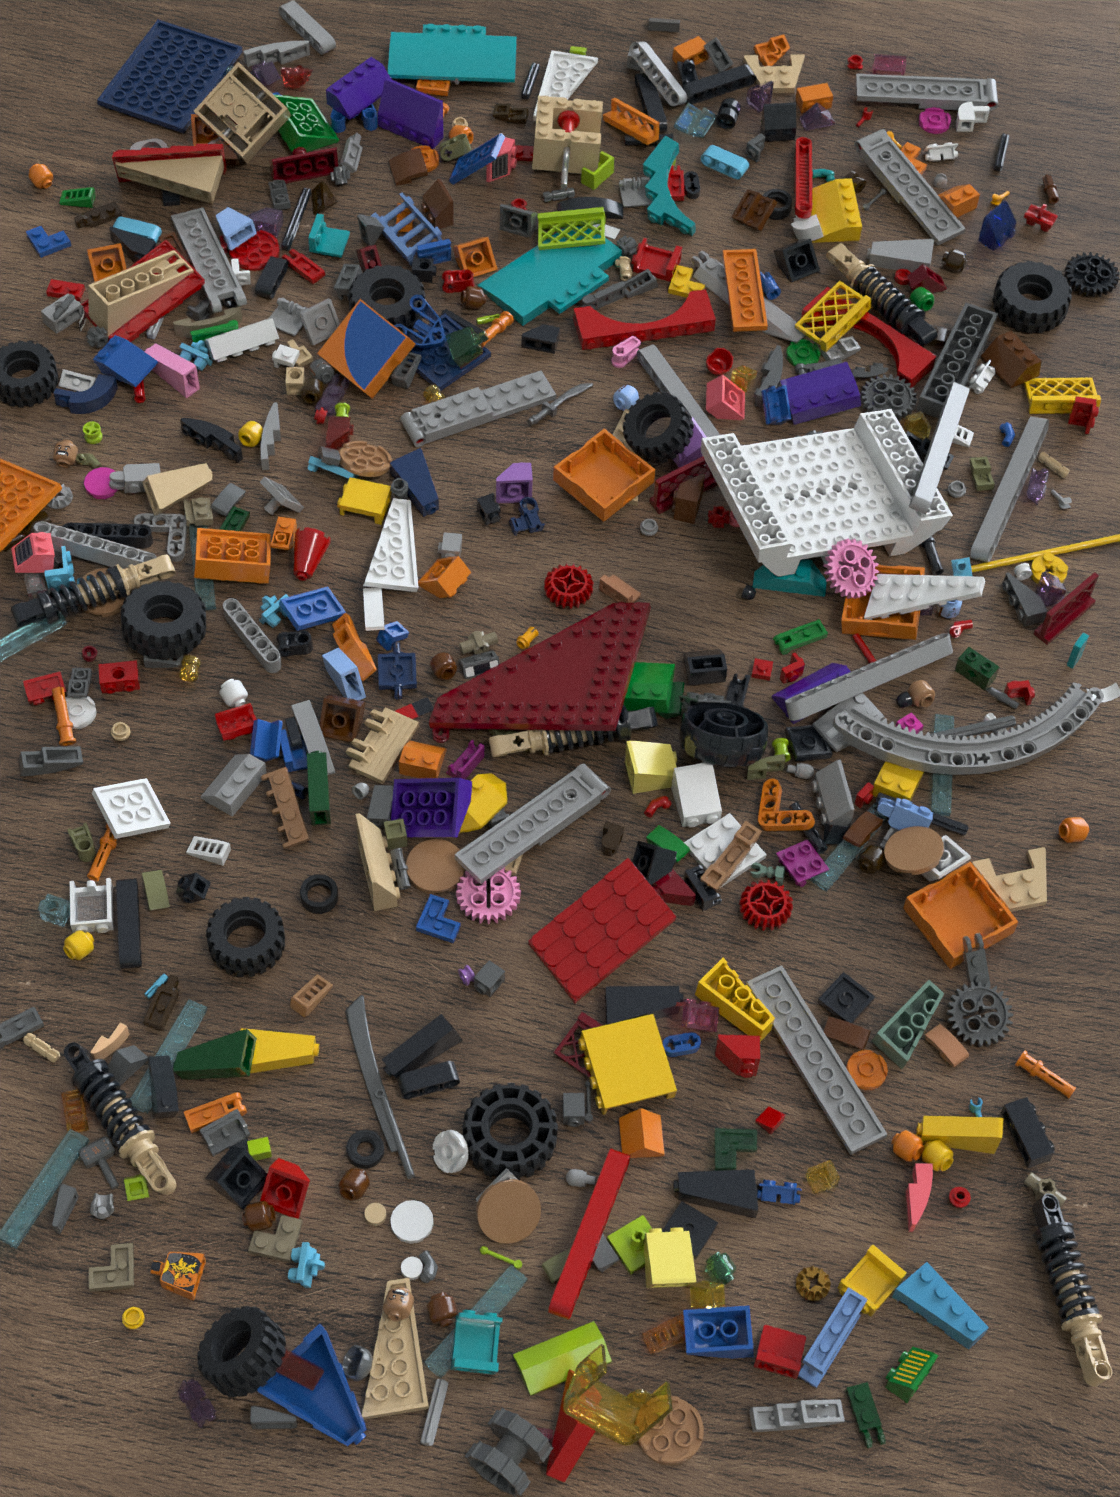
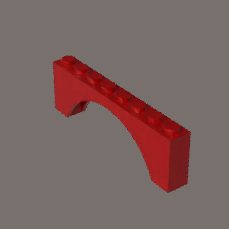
[801,287,936,388]
[573,289,716,350]

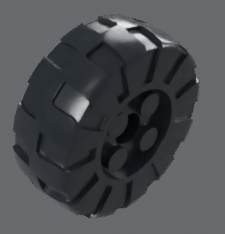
[679,702,768,767]

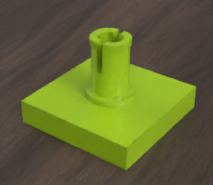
[607,1215,652,1275]

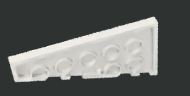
[533,51,598,121]
[363,498,418,592]
[864,574,985,620]

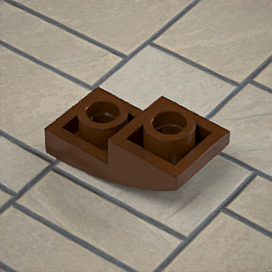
[843,811,883,848]
[823,1017,871,1050]

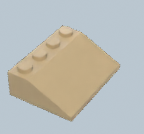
[356,813,400,911]

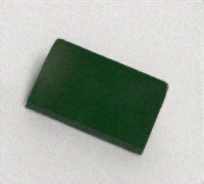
[658,682,685,720]

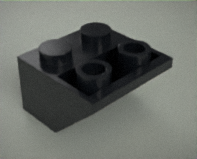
[683,649,728,685]

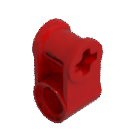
[442,269,474,293]

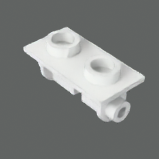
[923,142,958,162]
[968,360,995,394]

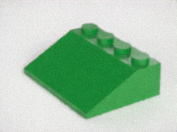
[273,94,339,152]
[623,662,675,713]

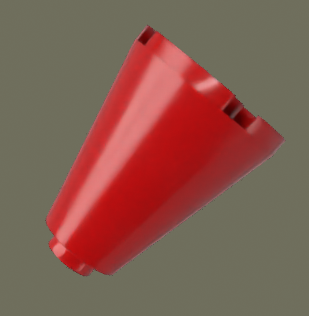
[293,527,331,581]

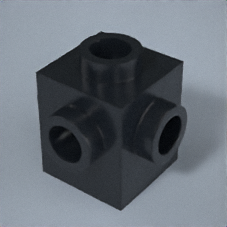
[175,873,211,903]

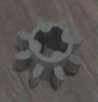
[330,166,351,185]
[617,235,637,257]
[86,326,109,348]

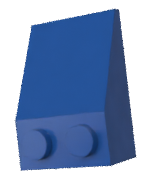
[93,335,158,387]
[683,1305,754,1359]

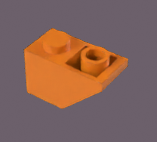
[270,516,297,550]

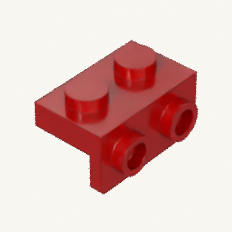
[1068,396,1099,434]
[23,672,67,706]
[214,703,257,741]

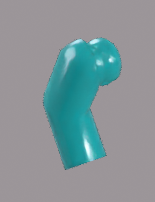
[812,169,835,182]

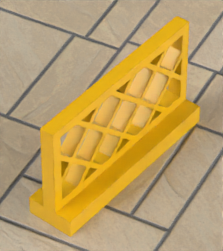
[795,281,871,352]
[1024,378,1101,414]

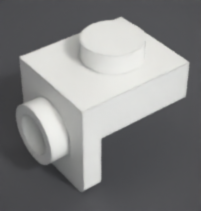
[231,259,251,285]
[272,344,300,368]

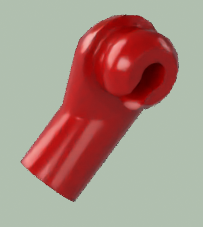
[949,620,973,638]
[644,796,672,818]

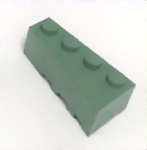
[872,980,944,1069]

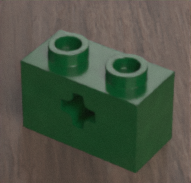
[954,647,999,691]

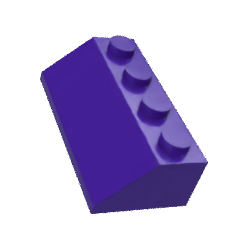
[326,57,392,119]
[772,663,851,724]

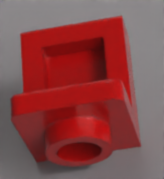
[780,652,805,684]
[1004,680,1035,706]

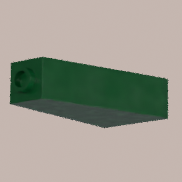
[307,751,331,826]
[173,1029,257,1080]

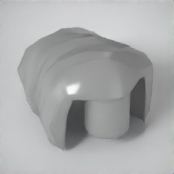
[90,1193,114,1219]

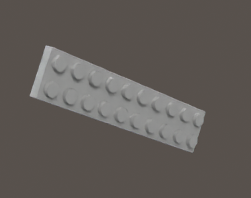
[746,966,887,1155]

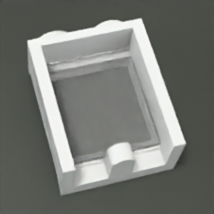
[70,878,114,933]

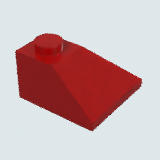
[260,1158,310,1219]

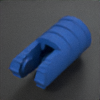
[760,272,781,300]

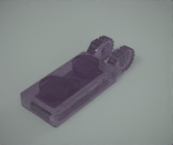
[315,374,350,417]

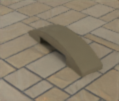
[173,307,242,338]

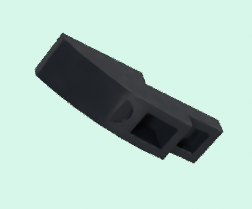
[180,418,243,463]

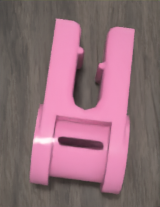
[611,336,641,368]

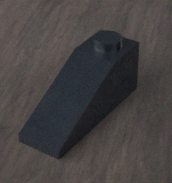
[109,226,156,263]
[148,1055,179,1119]

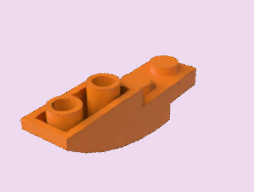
[332,613,377,681]

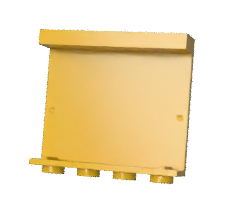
[578,1014,677,1115]

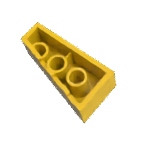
[695,958,775,1042]

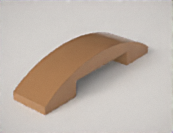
[700,821,762,891]

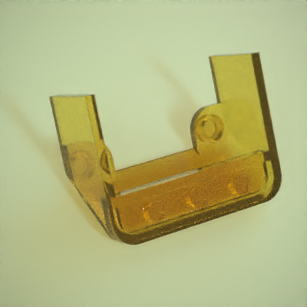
[563,1344,673,1445]

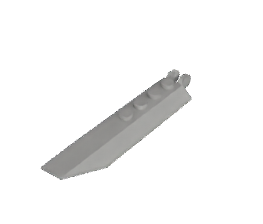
[691,251,806,343]

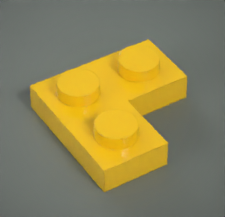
[668,265,705,298]

